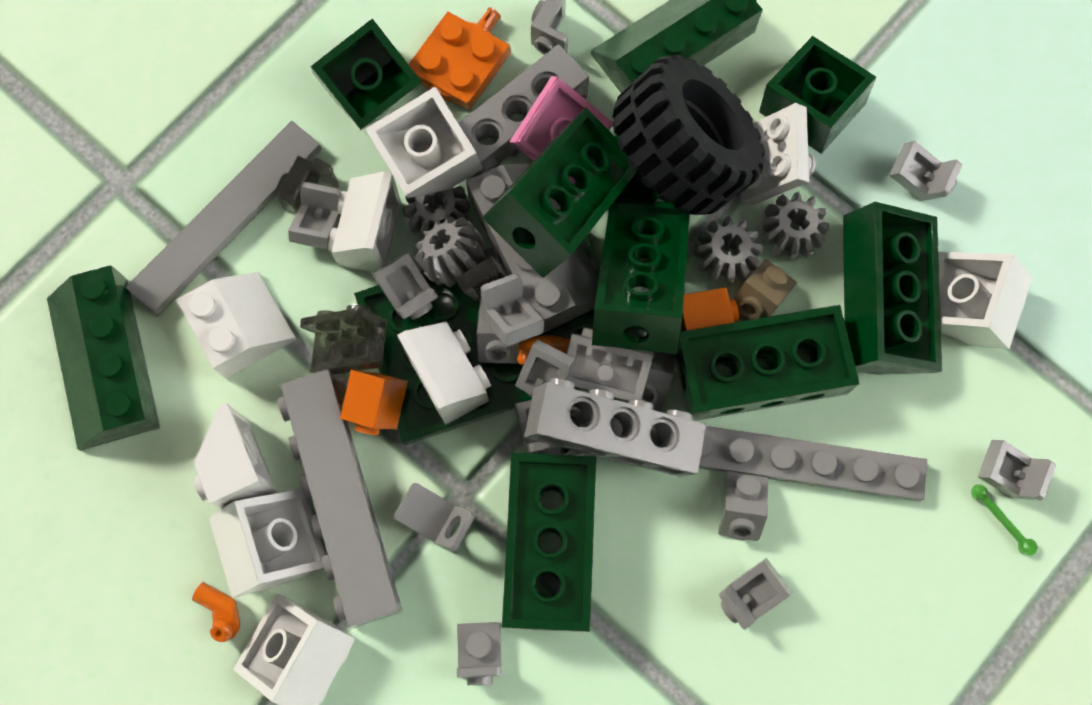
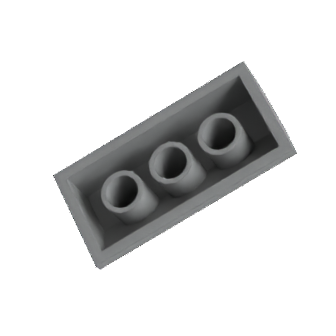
[466,163,599,335]

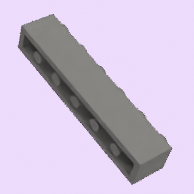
[278,369,403,628]

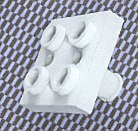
[741,103,816,205]

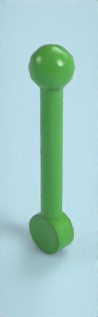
[971,484,1038,555]

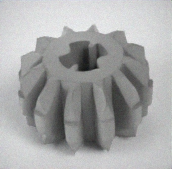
[403,186,471,240]
[760,191,830,261]
[415,215,486,288]
[694,216,763,286]

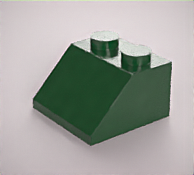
[310,18,422,130]

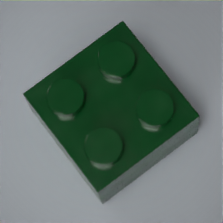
[759,35,877,154]

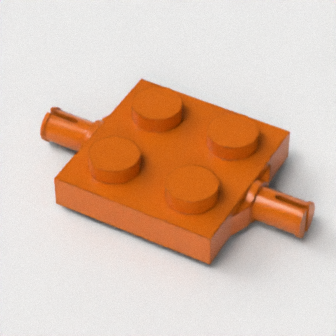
[408,7,512,111]

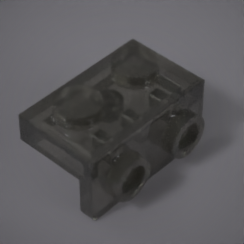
[300,305,387,375]

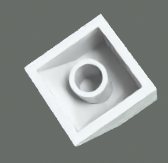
[365,87,483,198]
[328,171,402,273]
[938,252,1033,349]
[176,272,297,379]
[397,321,491,425]
[193,403,277,509]
[209,489,325,598]
[233,593,355,705]

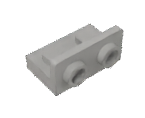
[565,327,653,401]

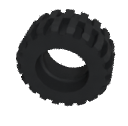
[612,55,765,215]

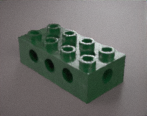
[482,107,637,278]
[592,198,690,354]
[675,305,860,421]
[502,453,596,632]

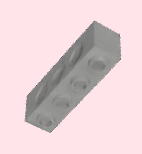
[458,44,589,180]
[524,378,706,477]

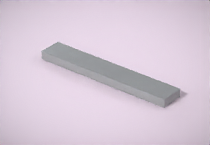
[126,120,322,316]

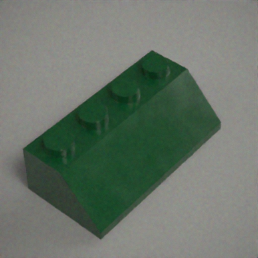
[591,0,763,93]
[843,201,942,375]
[47,265,160,451]

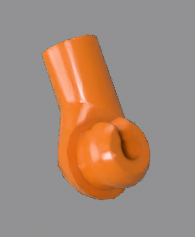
[517,335,571,366]
[192,582,240,642]

